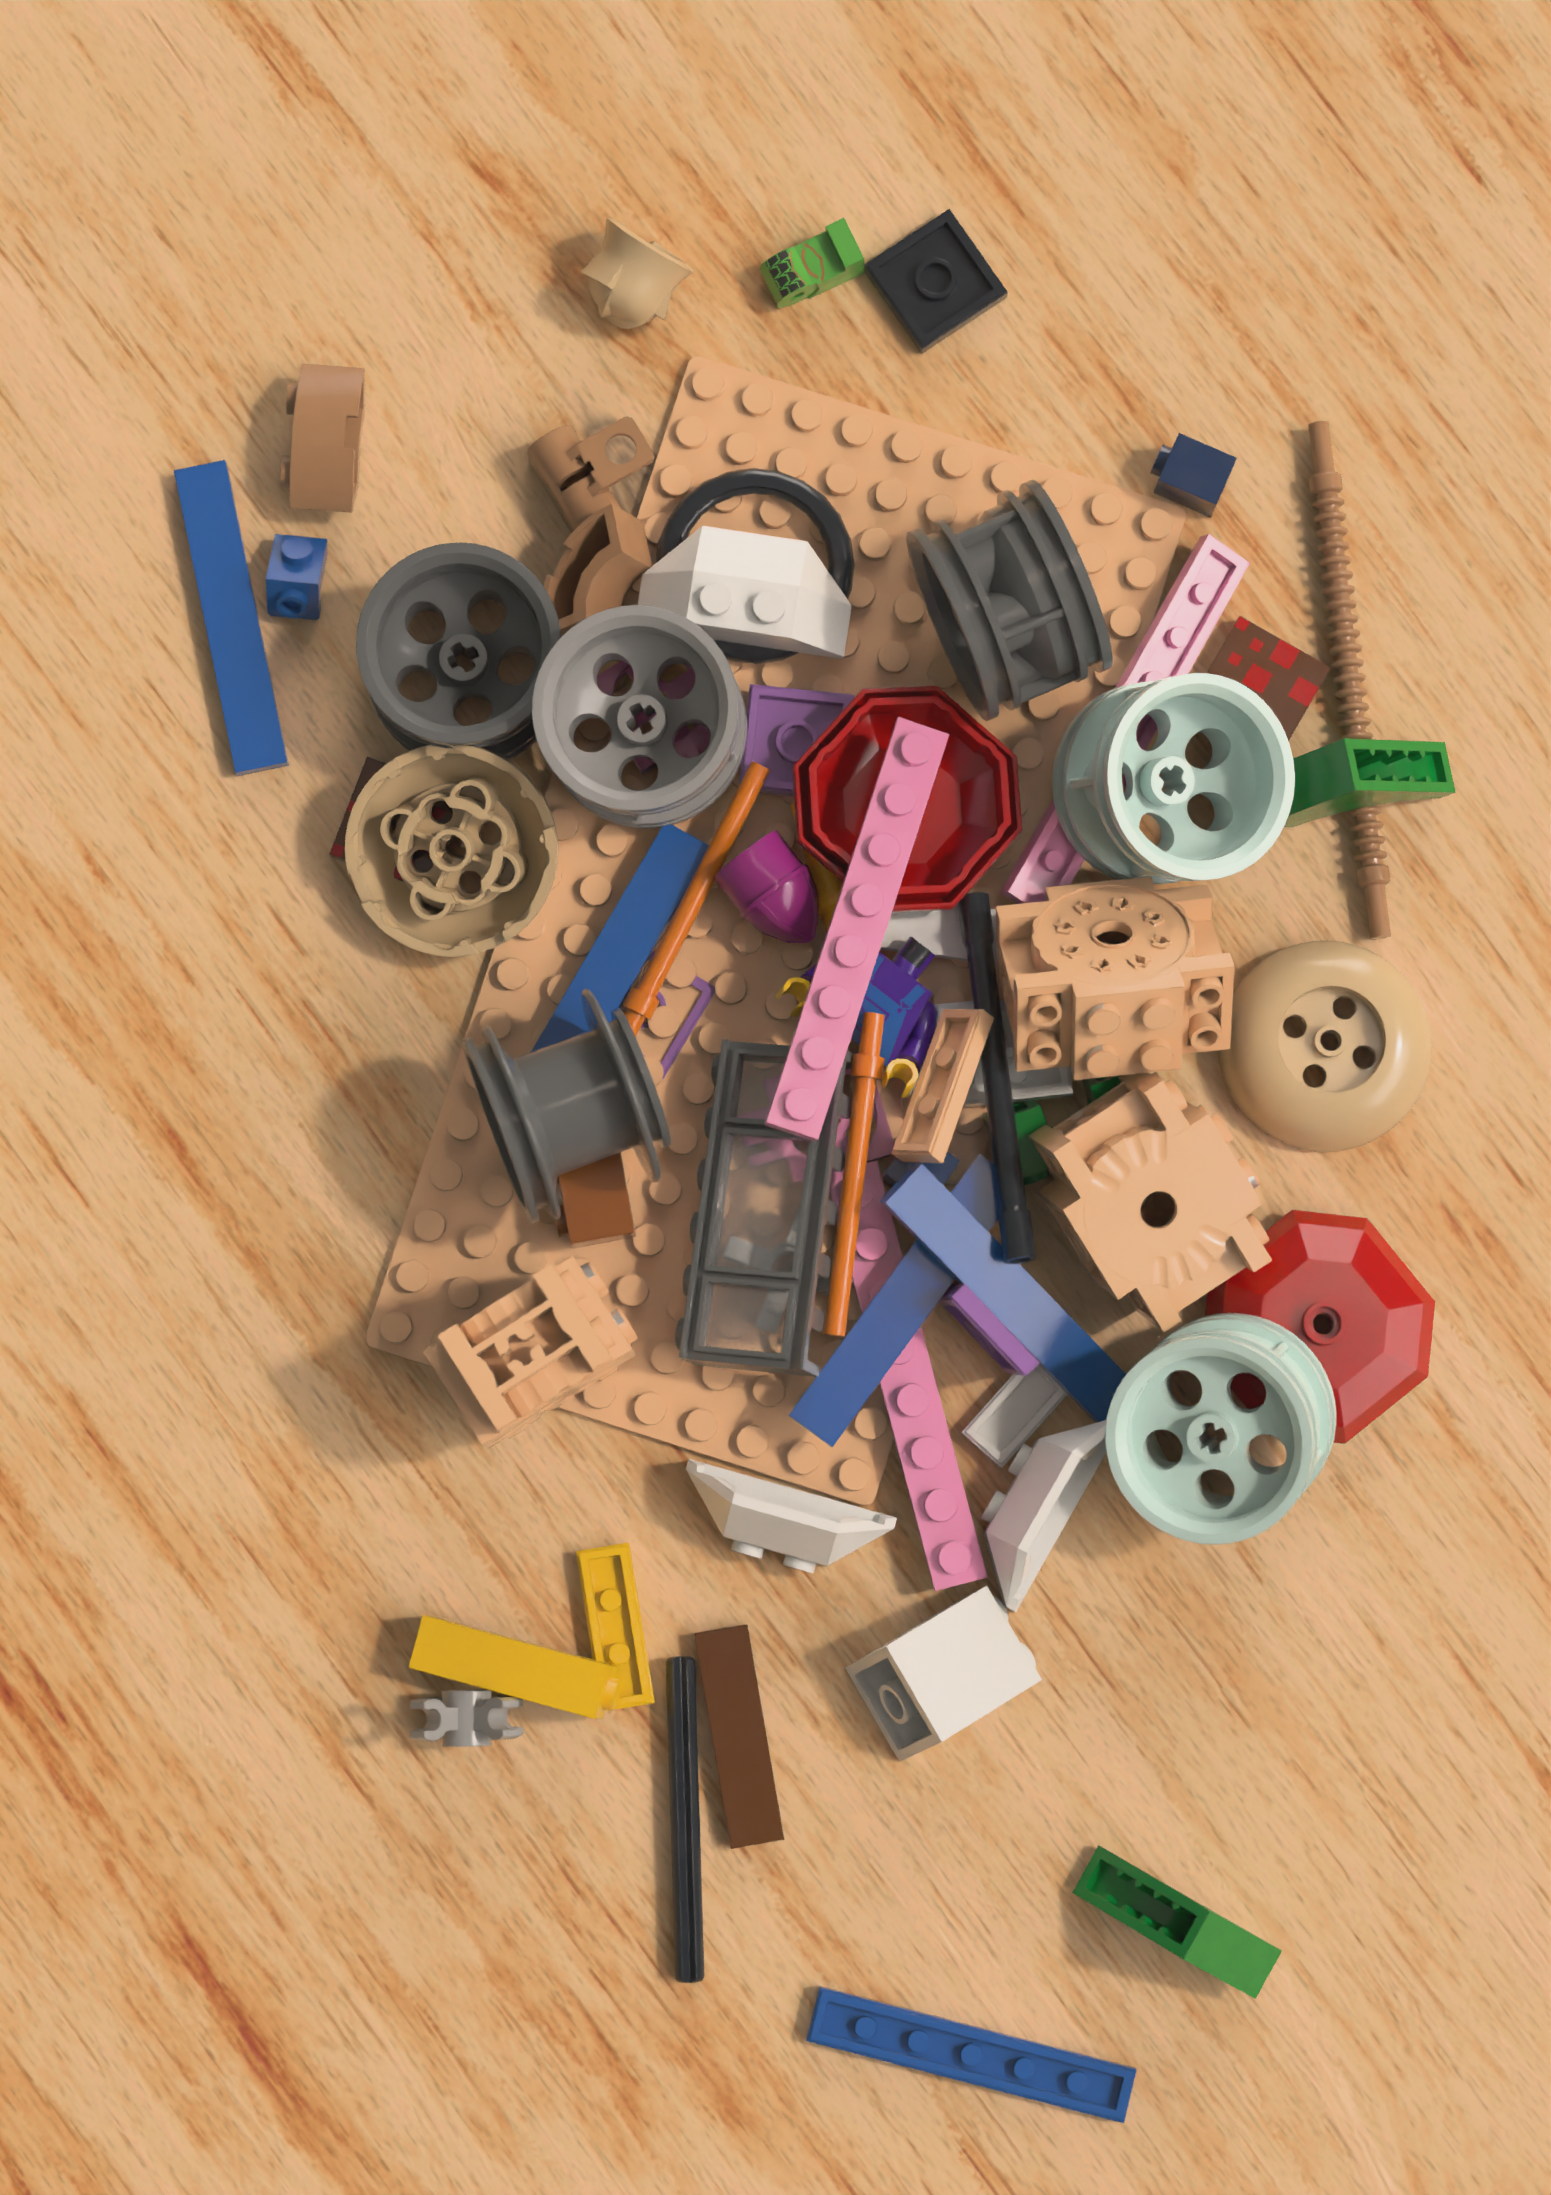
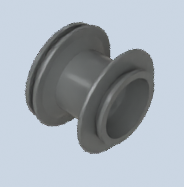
[462,988,671,1224]

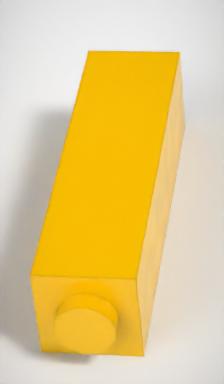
[408,1615,621,1719]

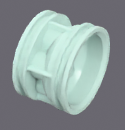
[1052,673,1295,885]
[1105,1313,1336,1544]

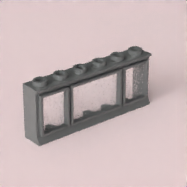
[675,1039,853,1377]

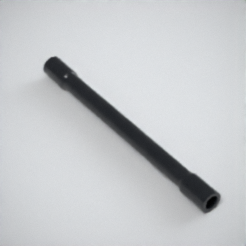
[958,892,1036,1264]

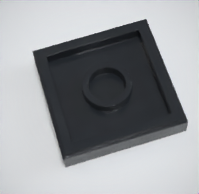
[864,209,1008,354]

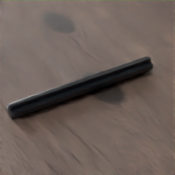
[666,1656,704,1983]

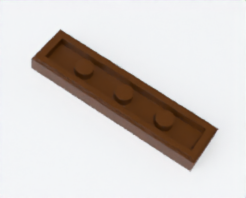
[694,1624,784,1849]

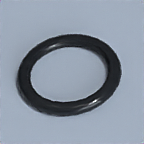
[655,468,855,664]

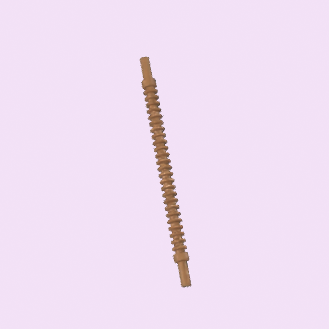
[1308,421,1391,939]

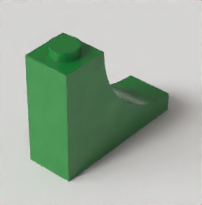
[1284,738,1456,827]
[1072,1845,1282,1999]

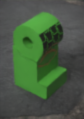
[759,217,864,308]

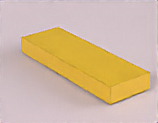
[576,1542,655,1711]

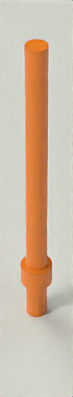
[622,761,770,1037]
[823,1012,885,1337]

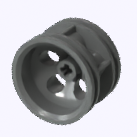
[906,480,1113,721]
[356,542,561,760]

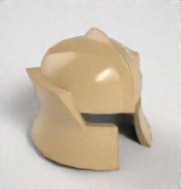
[581,218,694,329]

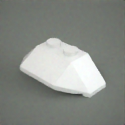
[638,526,852,659]
[981,1420,1107,1612]
[686,1459,897,1574]

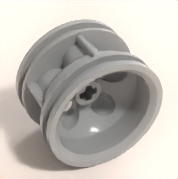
[532,605,747,828]

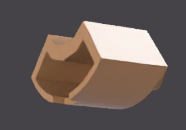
[280,364,365,513]
[543,504,652,637]

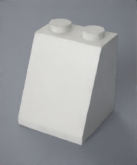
[845,1586,1042,1762]

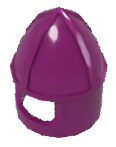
[714,830,819,943]

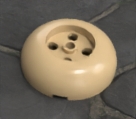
[345,745,558,957]
[1219,940,1432,1152]

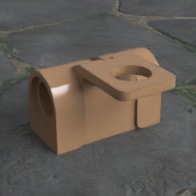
[527,416,654,533]

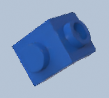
[266,534,328,620]

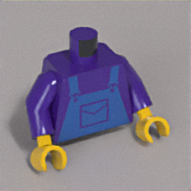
[776,936,938,1098]

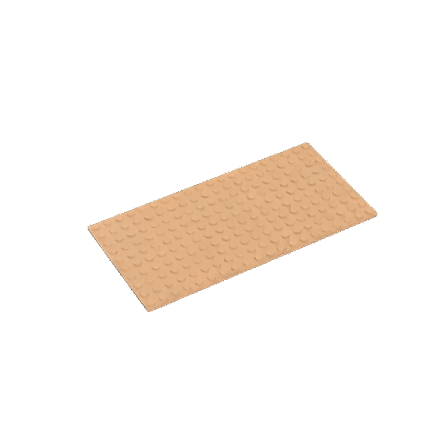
[366,356,1186,1506]

